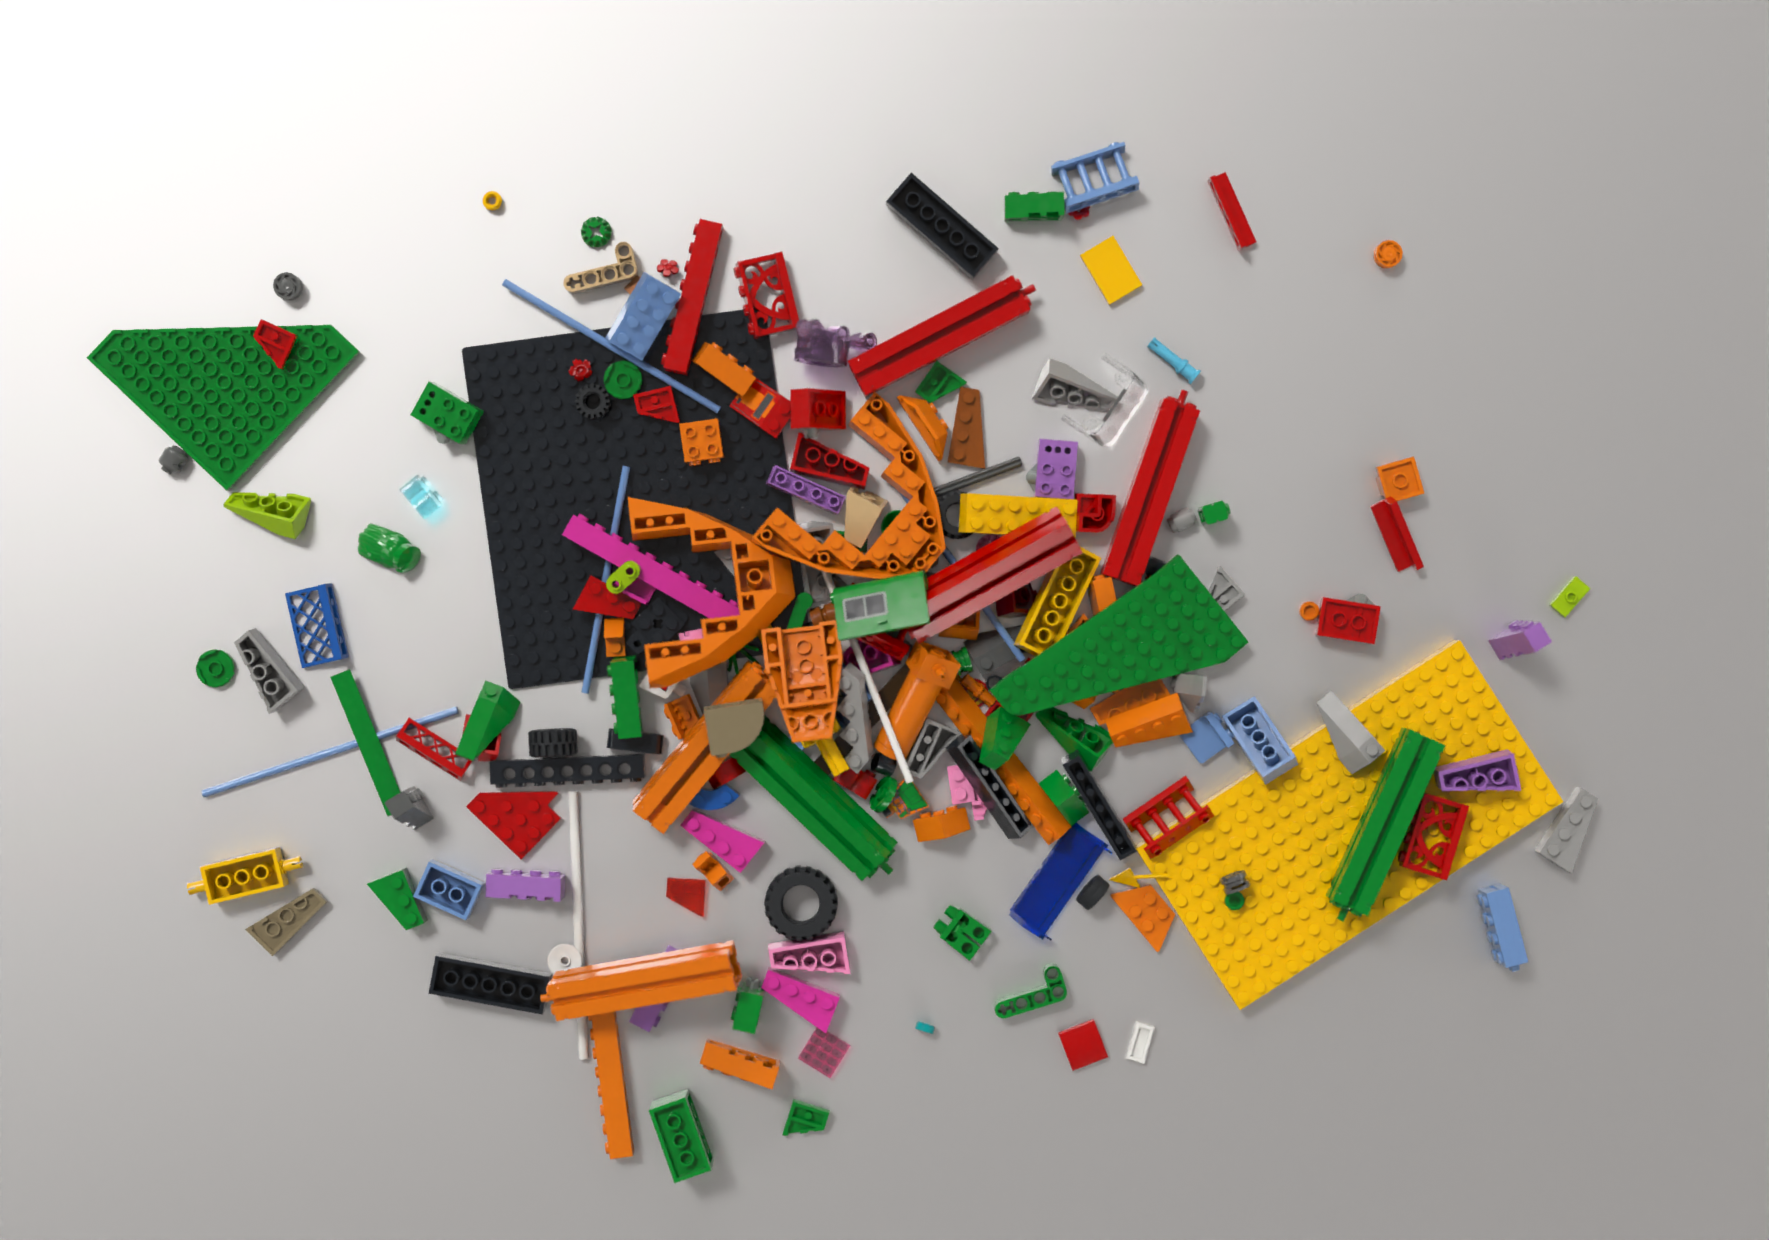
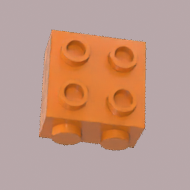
[679,418,724,466]

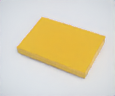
[1080,236,1142,305]

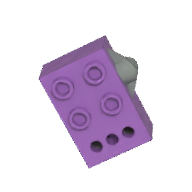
[1026,439,1078,499]

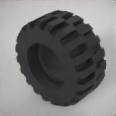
[764,865,838,941]

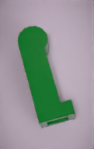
[787,592,813,629]

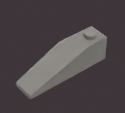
[798,521,834,602]
[690,663,729,714]
[1170,673,1207,713]

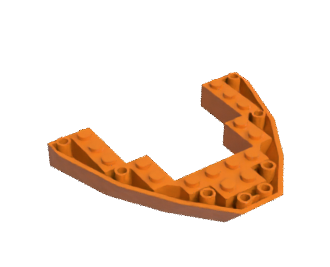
[751,392,946,579]
[628,497,795,689]

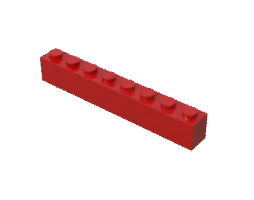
[661,219,724,376]

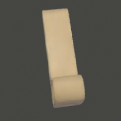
[563,242,638,294]

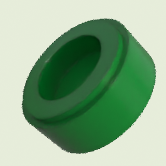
[1224,891,1244,910]

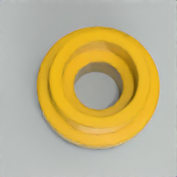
[483,191,502,211]

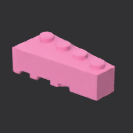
[768,931,850,974]

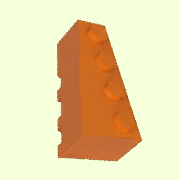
[1105,693,1193,747]

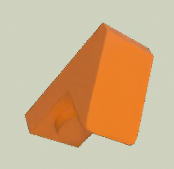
[604,618,626,657]

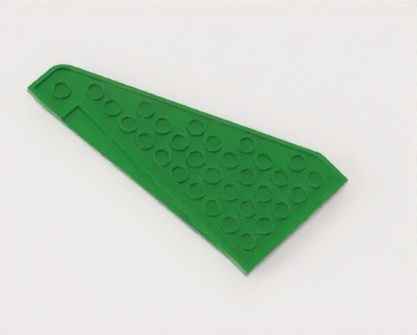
[989,554,1249,715]

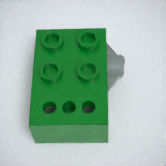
[410,381,484,444]
[731,976,765,1034]

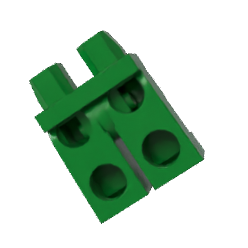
[933,905,992,961]

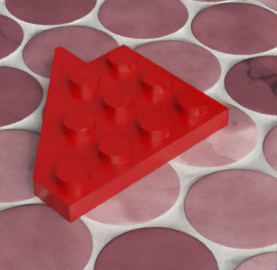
[466,791,562,860]

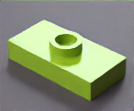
[1549,576,1590,618]

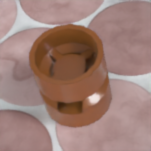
[809,602,836,626]

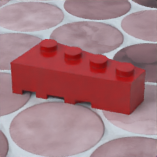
[790,432,870,490]

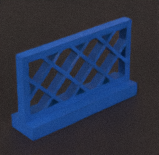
[285,583,349,668]

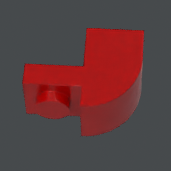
[708,757,746,789]

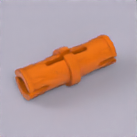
[960,673,996,707]

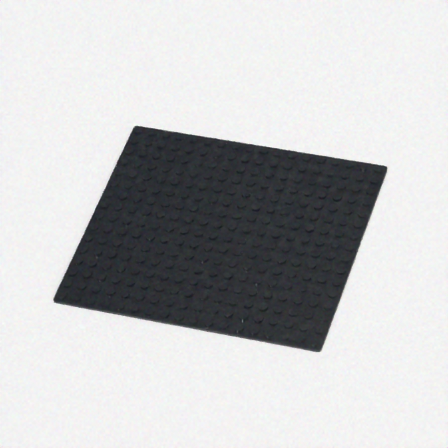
[462,308,809,689]

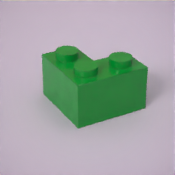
[1038,770,1090,826]

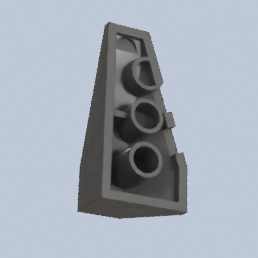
[963,625,1026,676]

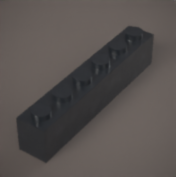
[946,735,1033,839]
[1061,749,1137,861]

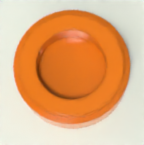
[1299,601,1319,621]

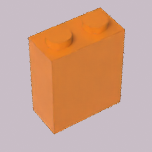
[1087,574,1116,616]

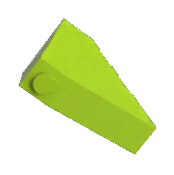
[223,492,311,539]

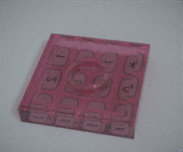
[798,1027,850,1078]

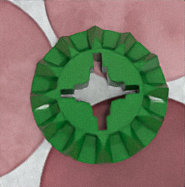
[581,216,612,248]

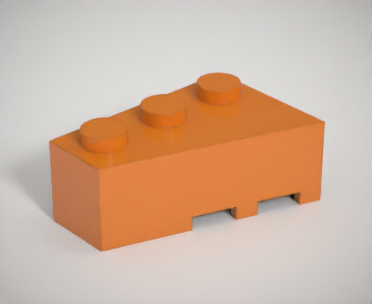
[691,342,756,397]

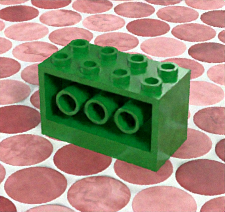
[649,1089,714,1183]

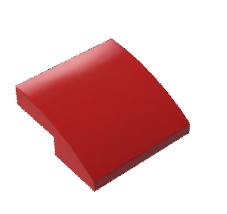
[1058,1019,1108,1071]

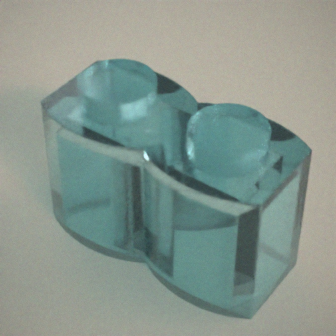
[399,475,443,519]

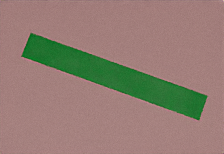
[330,669,400,817]

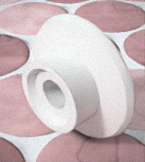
[547,944,582,974]

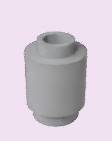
[1167,507,1197,533]

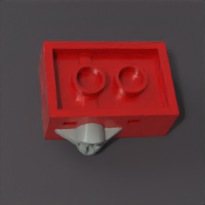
[790,388,846,439]
[1315,594,1381,644]

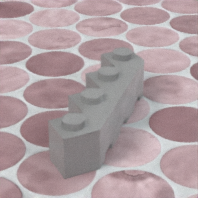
[836,663,874,773]

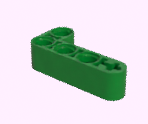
[994,963,1067,1018]

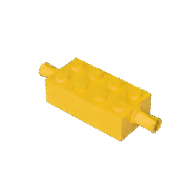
[187,847,303,905]

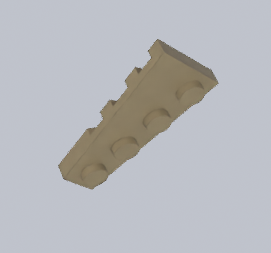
[245,888,328,956]

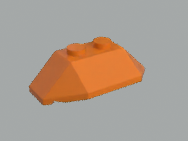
[896,395,948,462]

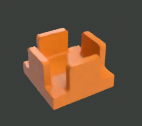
[1375,456,1424,501]

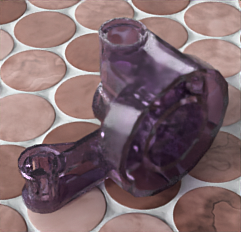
[793,319,877,368]

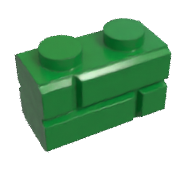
[1197,501,1231,526]

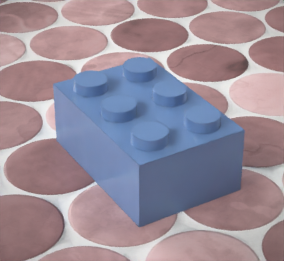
[413,859,485,920]

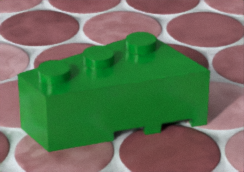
[1004,191,1064,221]
[979,707,1031,770]

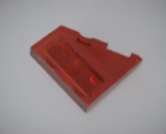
[666,877,706,917]

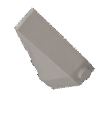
[1032,358,1118,412]
[1317,691,1385,774]

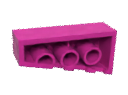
[680,808,765,873]

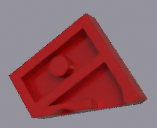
[253,319,298,369]
[633,386,680,423]

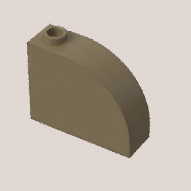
[704,698,764,758]

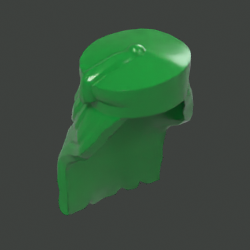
[358,523,421,573]

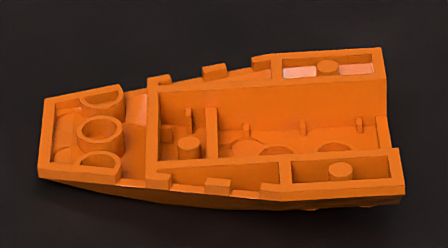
[761,620,843,743]

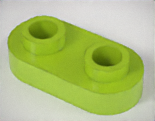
[606,560,640,594]

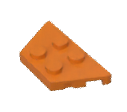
[1110,884,1175,952]

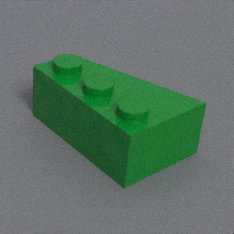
[367,867,428,930]

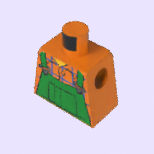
[882,778,929,819]

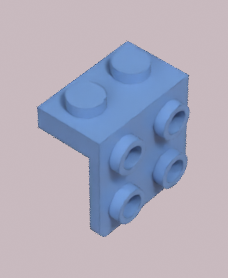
[1180,711,1234,763]

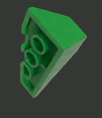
[455,681,521,761]
[1035,707,1114,772]

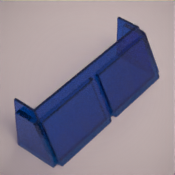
[1009,823,1112,941]

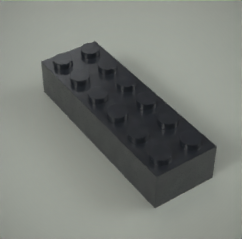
[886,172,999,280]
[428,953,552,1015]

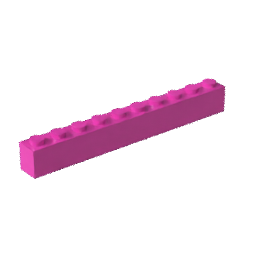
[562,513,739,618]

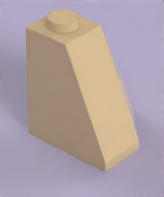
[844,487,888,548]

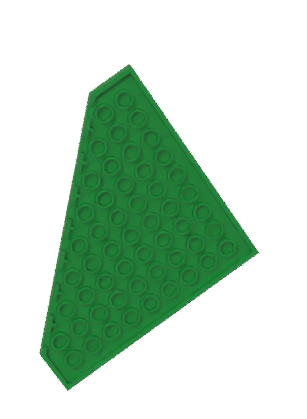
[87,325,360,491]

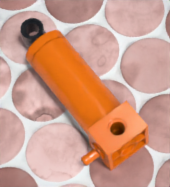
[871,640,961,777]

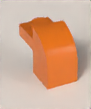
[692,851,735,891]

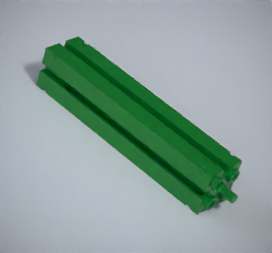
[729,715,898,881]
[1325,727,1446,922]

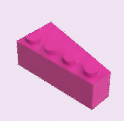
[761,967,840,1033]

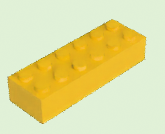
[959,493,1078,538]
[1014,547,1101,657]

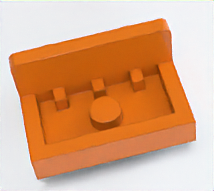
[664,694,700,740]

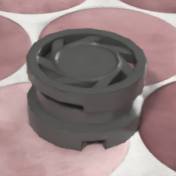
[273,272,303,301]
[1220,870,1250,895]

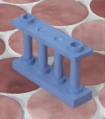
[1051,142,1140,214]

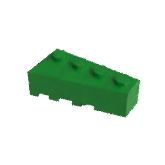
[607,655,643,739]

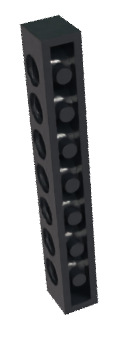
[489,754,646,788]

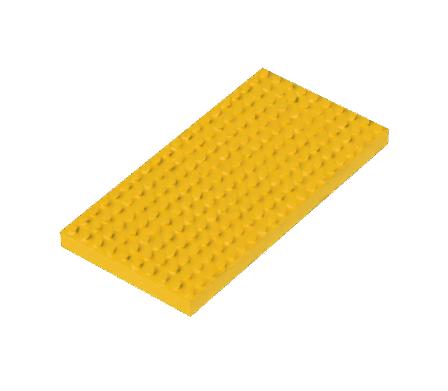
[1136,640,1563,1010]

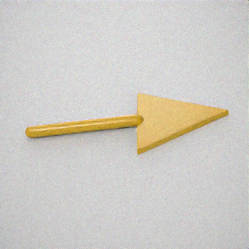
[1109,868,1169,888]

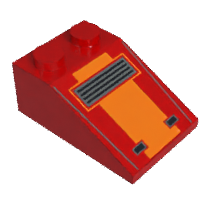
[729,378,791,439]

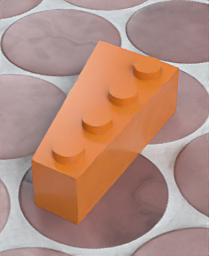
[700,1038,780,1089]

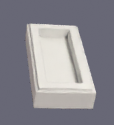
[1125,1021,1155,1064]

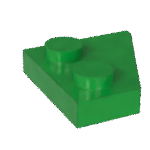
[782,1099,830,1136]

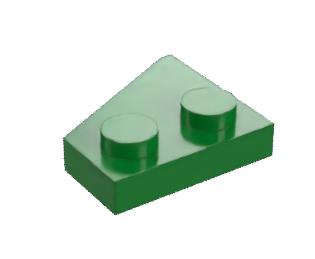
[915,361,967,403]

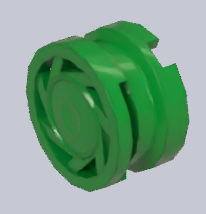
[951,646,974,676]

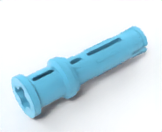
[1147,337,1201,384]

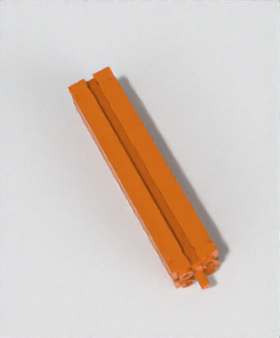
[632,660,776,834]
[540,940,743,1021]

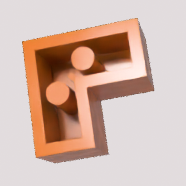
[913,805,971,842]

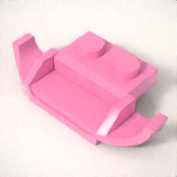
[947,765,987,821]

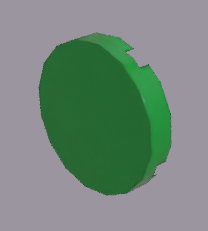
[604,360,642,399]
[196,649,236,688]
[869,776,898,813]

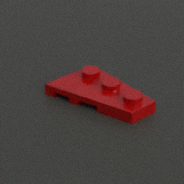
[573,575,642,619]

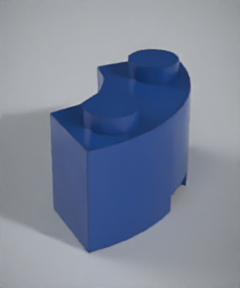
[689,783,741,810]

